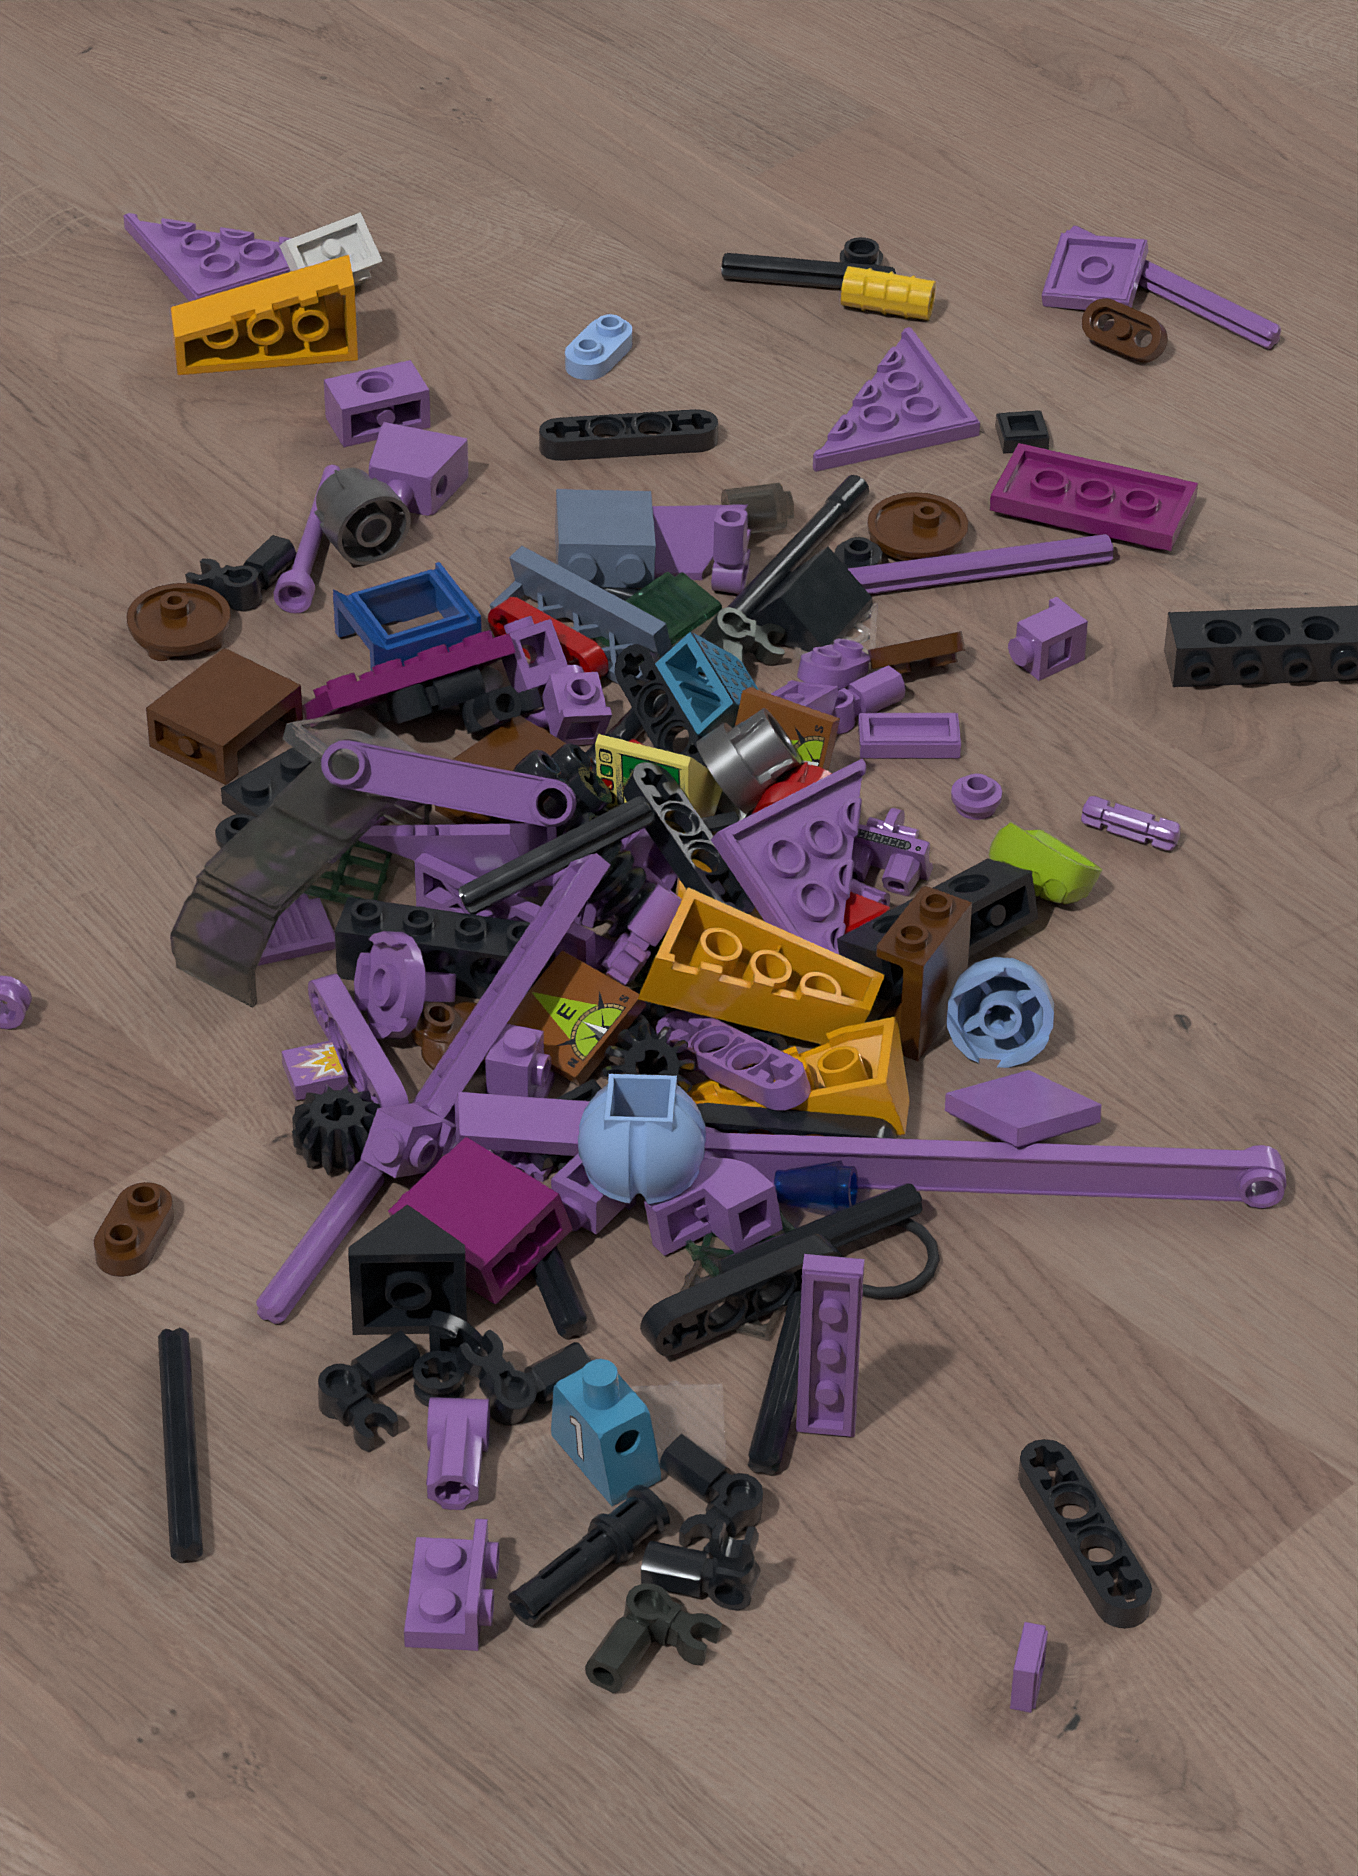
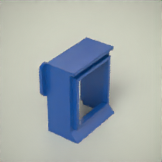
[333,562,482,671]

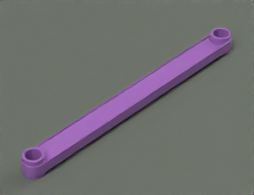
[703,1127,1287,1208]

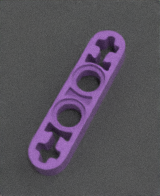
[308,974,409,1108]
[656,1009,811,1110]

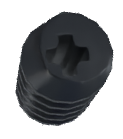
[585,840,668,951]

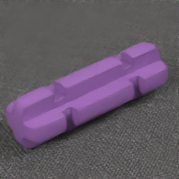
[1081,796,1181,851]

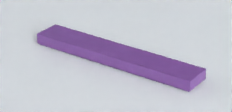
[412,853,610,1119]

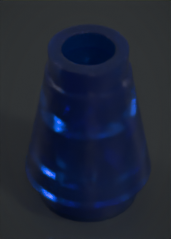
[774,1160,858,1214]

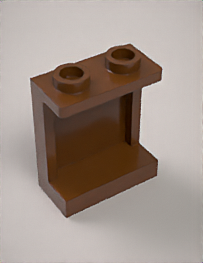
[146,648,303,785]
[876,886,972,1061]

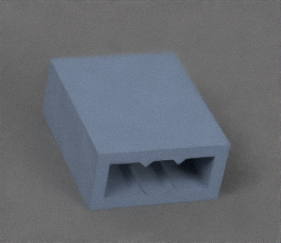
[555,489,656,588]

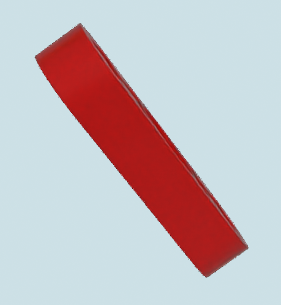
[488,597,609,679]

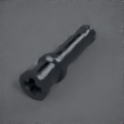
[508,1484,670,1626]

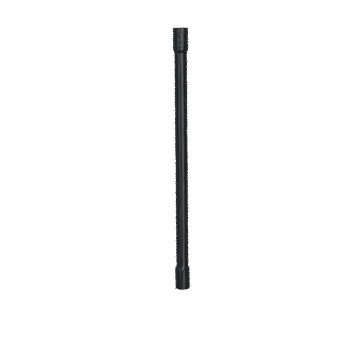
[585,475,870,766]

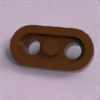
[1082,298,1168,363]
[868,631,966,674]
[94,1182,174,1277]

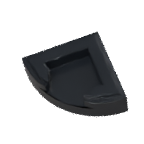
[429,1310,488,1357]

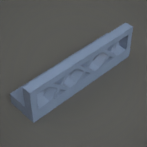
[490,546,672,684]

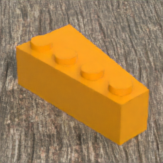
[171,255,358,375]
[638,888,885,1045]

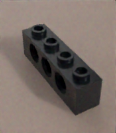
[1164,605,1358,687]
[837,858,1039,1001]
[334,896,555,999]

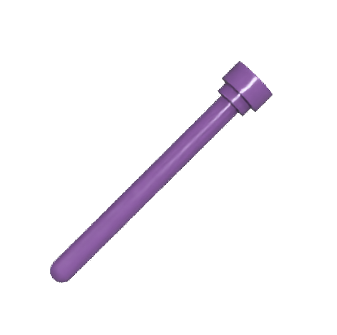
[274,465,341,613]

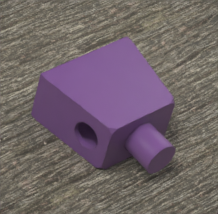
[369,422,468,516]

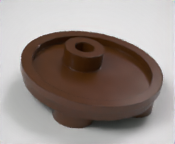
[867,492,968,561]
[126,583,231,661]

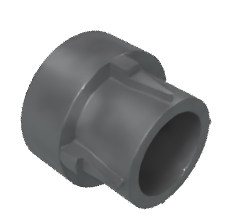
[314,468,411,565]
[696,708,802,813]

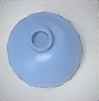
[947,957,1054,1068]

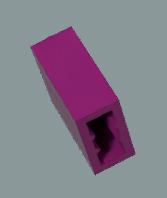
[388,1137,573,1305]

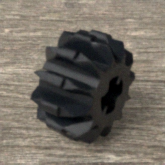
[601,1022,695,1093]
[292,1084,381,1175]

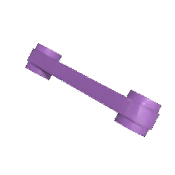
[321,740,576,827]

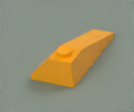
[687,1017,910,1136]

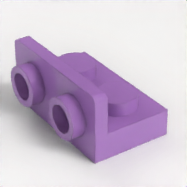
[404,1519,499,1651]

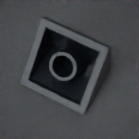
[748,546,873,652]
[348,1204,468,1335]

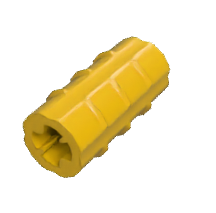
[841,266,936,320]

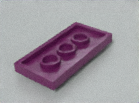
[990,443,1198,551]
[302,630,516,725]

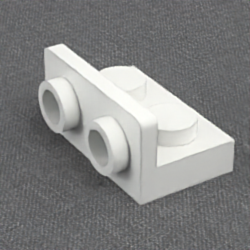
[280,212,382,286]

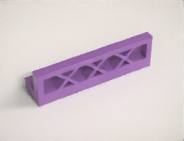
[415,853,615,973]

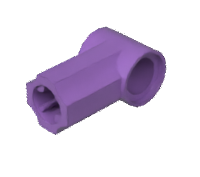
[426,1397,490,1510]

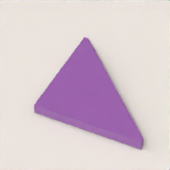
[123,213,292,301]
[813,327,980,472]
[711,759,866,954]

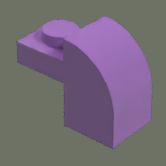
[644,1158,783,1256]

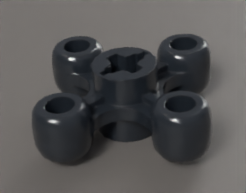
[513,743,621,834]

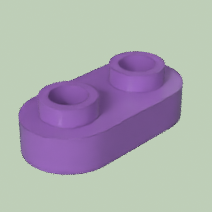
[797,639,870,689]

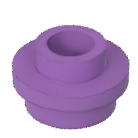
[951,774,1002,820]

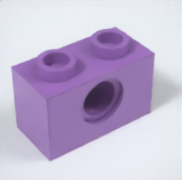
[324,360,431,447]

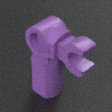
[711,507,751,594]
[787,665,905,734]
[601,883,682,986]

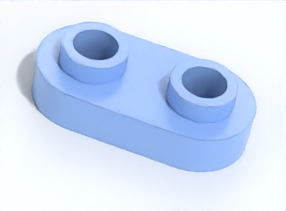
[565,314,632,380]

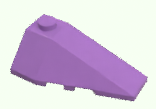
[347,823,557,897]

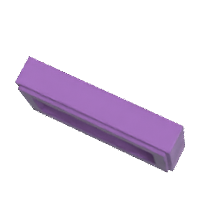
[858,713,961,758]

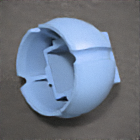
[578,1074,706,1204]

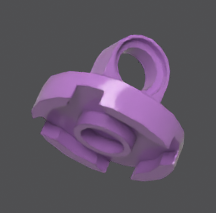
[354,931,456,1039]

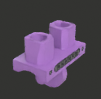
[851,808,933,896]

